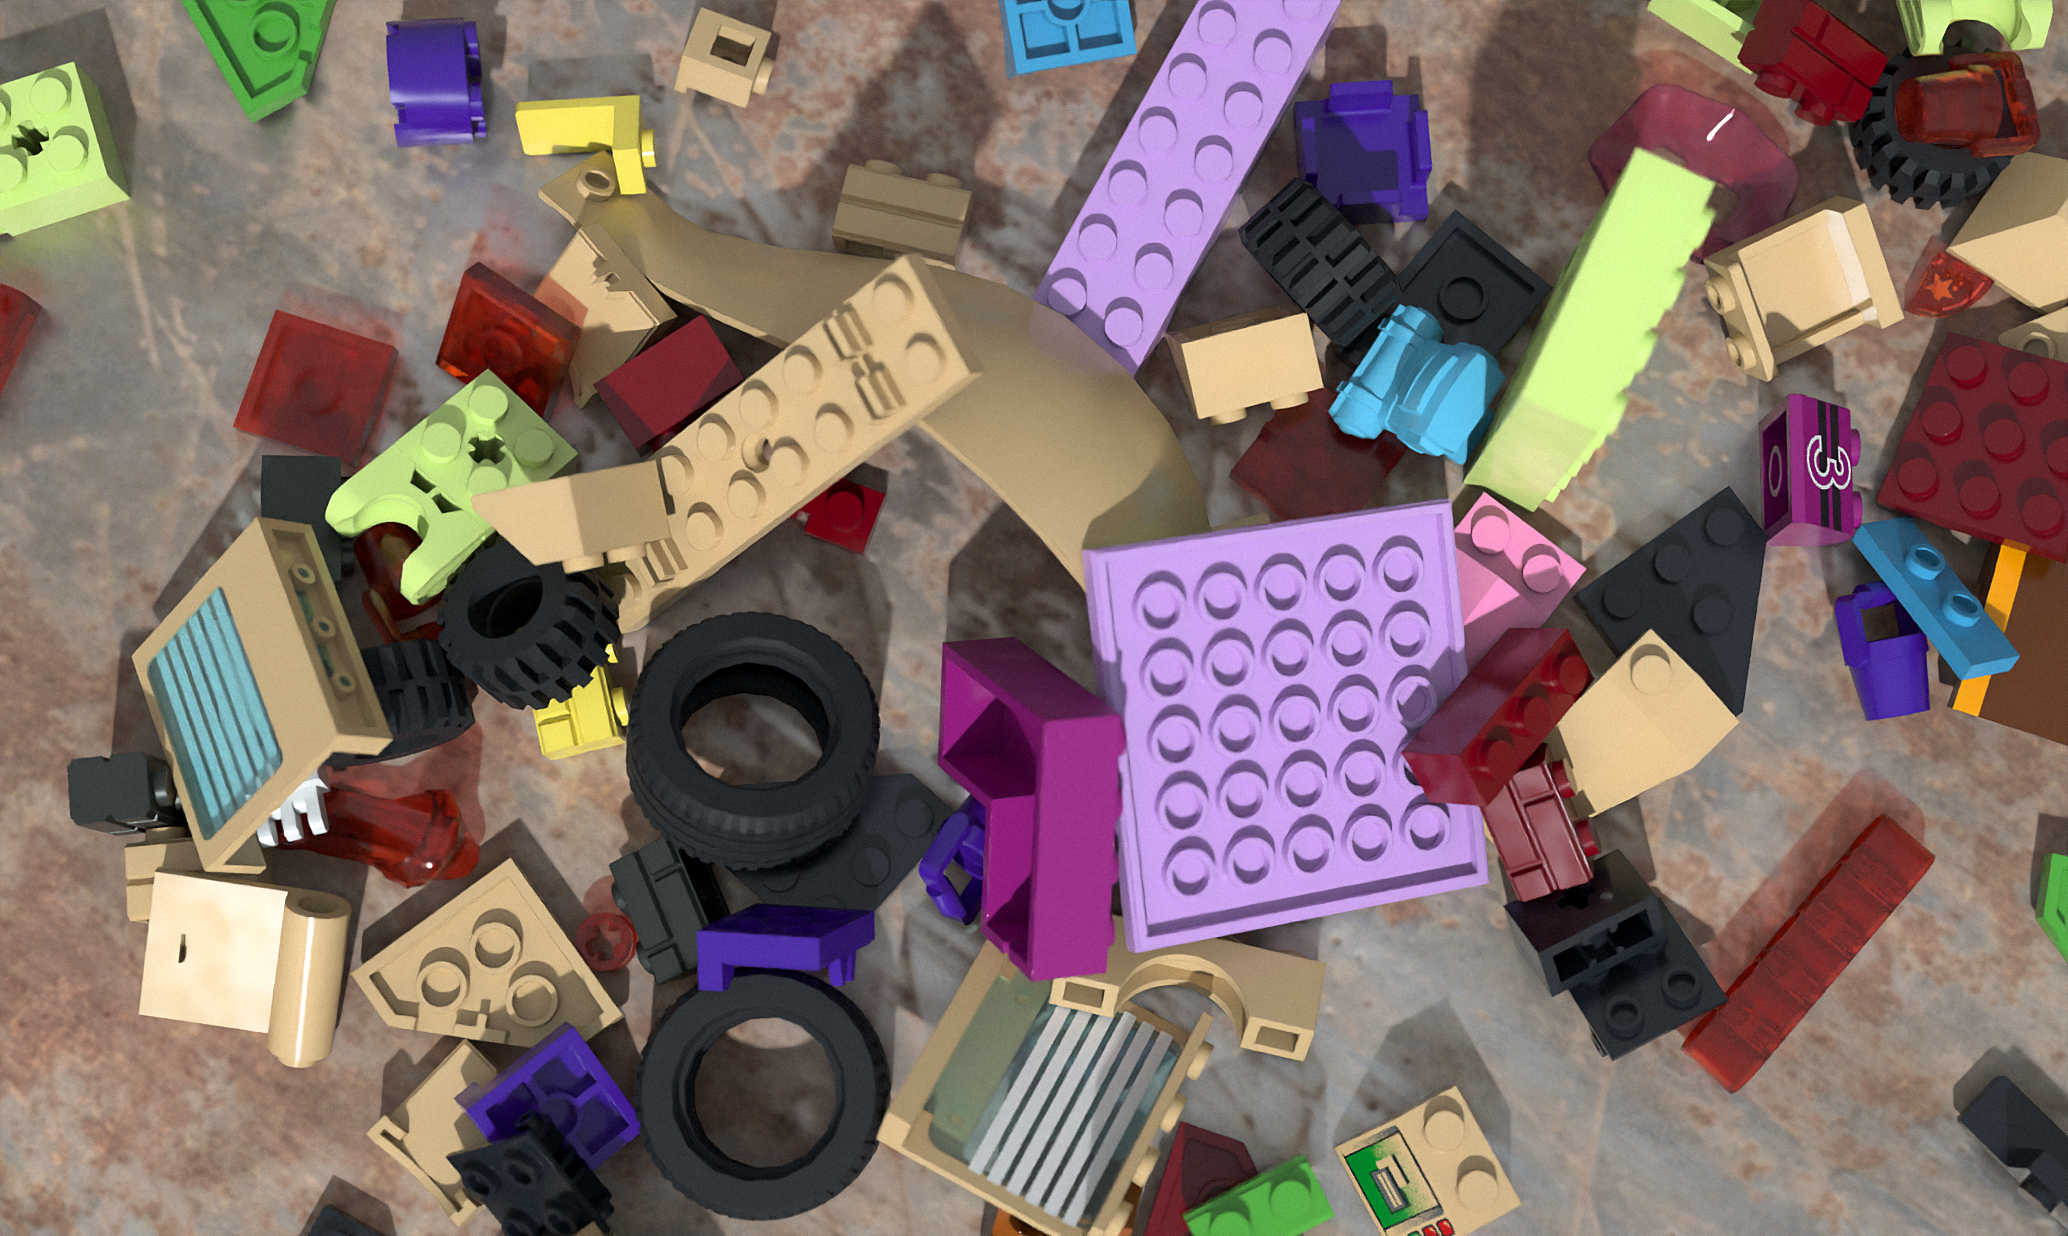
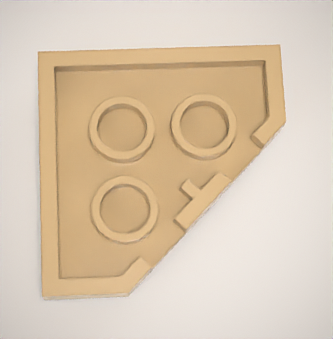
[350,857,626,1048]

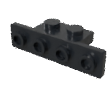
[1957,1076,2068,1236]

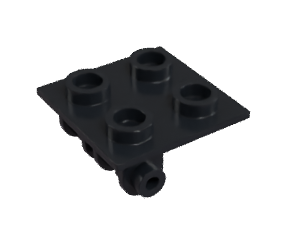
[1567,897,1728,1062]
[446,1109,615,1236]

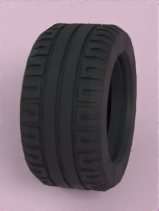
[625,611,880,871]
[634,966,891,1221]

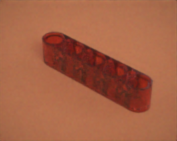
[1680,812,1936,1094]

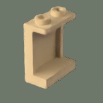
[1703,196,1905,382]

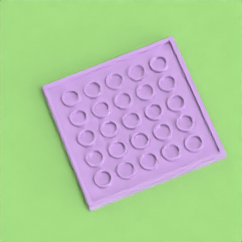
[1081,498,1490,953]

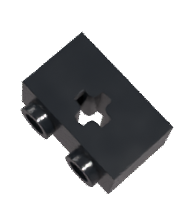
[1503,848,1668,997]

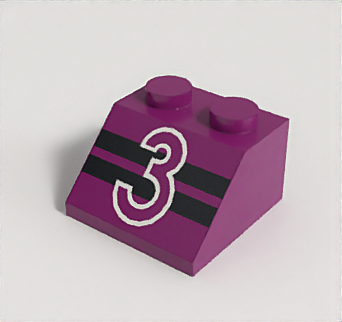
[1759,394,1863,547]

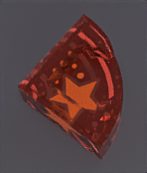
[1905,252,1995,318]

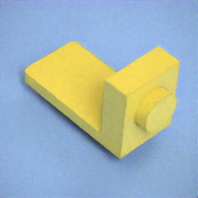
[515,95,658,195]

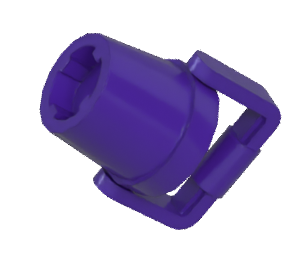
[1834,580,1931,721]
[919,794,986,925]

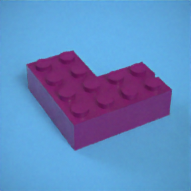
[938,637,1127,982]

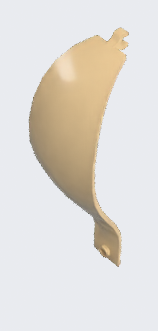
[538,150,1211,593]

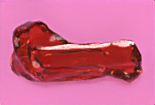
[272,783,480,889]

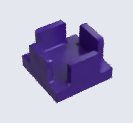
[1293,80,1432,225]

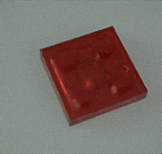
[435,261,583,423]
[233,310,399,469]

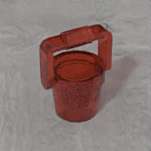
[1894,51,2041,158]
[354,521,457,644]

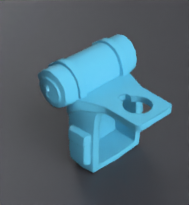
[1328,304,1506,464]

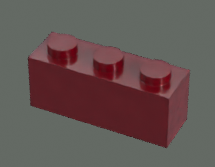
[1401,628,1595,807]

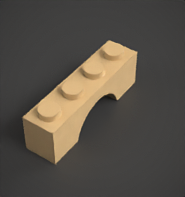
[1049,910,1326,1062]

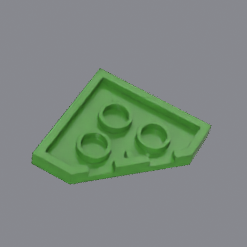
[181,0,336,123]

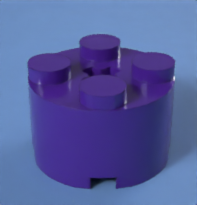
[386,17,487,148]

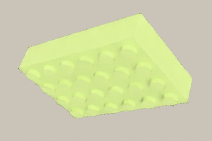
[1463,148,1715,515]

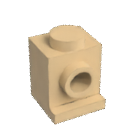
[674,7,776,108]

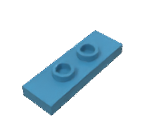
[1852,516,2021,681]

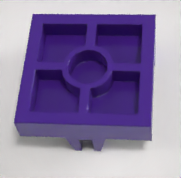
[697,903,875,991]
[453,1021,641,1171]

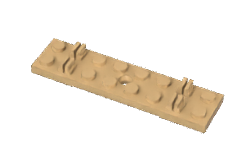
[593,253,985,634]

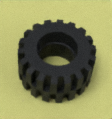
[1850,36,2029,210]
[1238,177,1403,347]
[436,536,619,710]
[322,639,476,767]

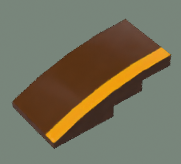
[1947,541,2068,746]

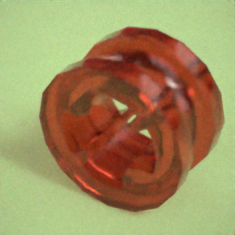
[575,912,638,971]

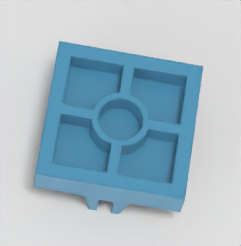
[997,0,1137,79]

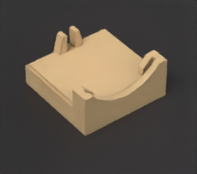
[503,222,678,410]
[366,1038,503,1227]

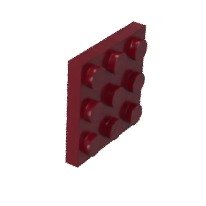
[1876,332,2068,564]

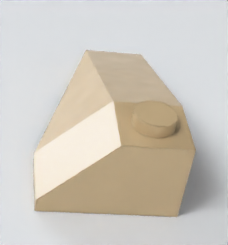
[1483,629,1739,843]

